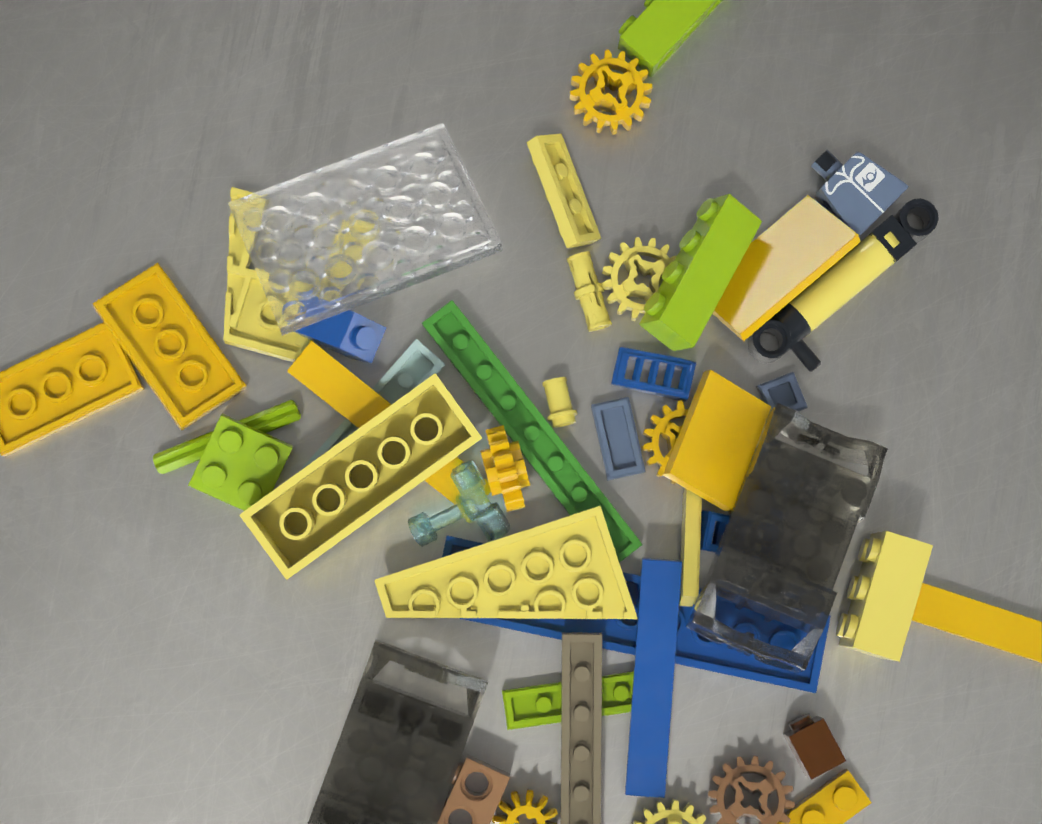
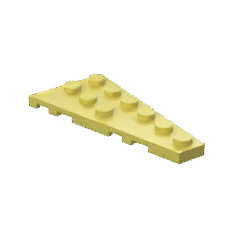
[374,506,638,619]

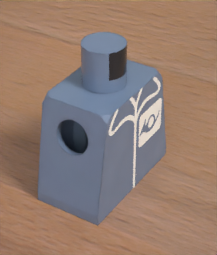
[811,150,909,237]

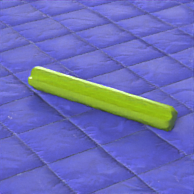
[153,400,301,474]

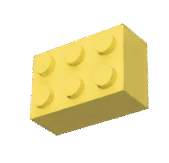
[836,531,933,662]

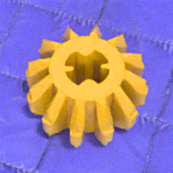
[492,789,558,824]

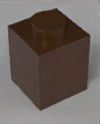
[783,713,846,780]

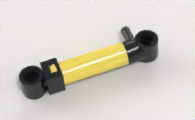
[748,198,939,372]

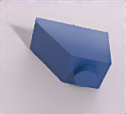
[287,293,387,363]

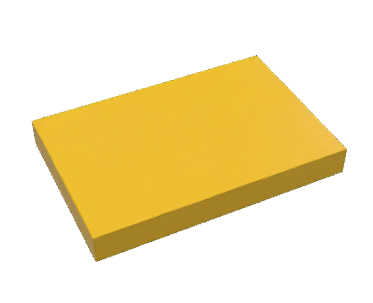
[663,370,771,511]

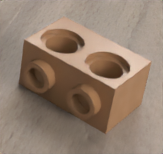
[430,754,510,824]

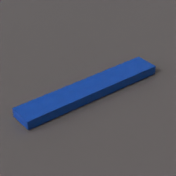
[625,557,682,798]

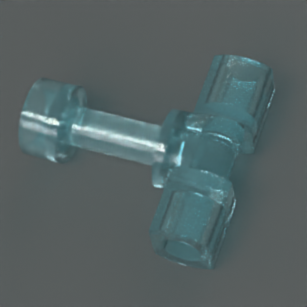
[408,460,510,547]

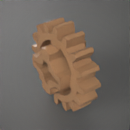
[708,756,795,824]

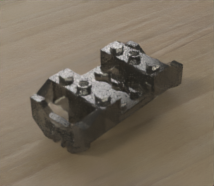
[686,403,888,673]
[308,640,489,824]

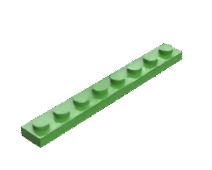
[422,300,643,563]

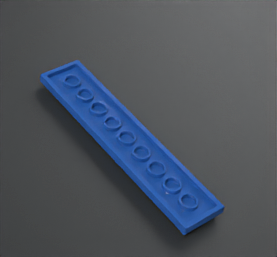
[442,536,831,693]

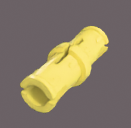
[567,251,612,332]

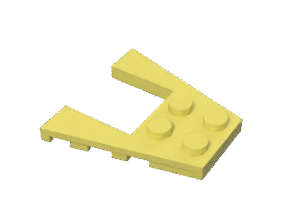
[223,187,379,362]

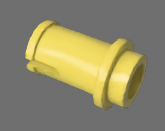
[542,377,578,428]

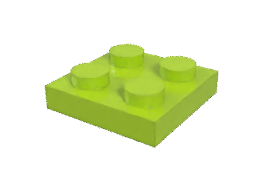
[188,414,293,511]

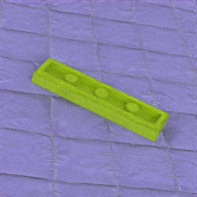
[502,671,634,730]

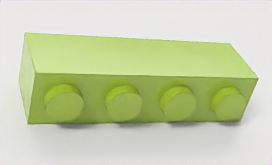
[618,0,723,78]
[639,194,762,351]

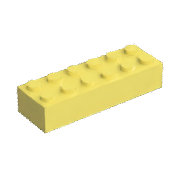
[239,373,482,580]

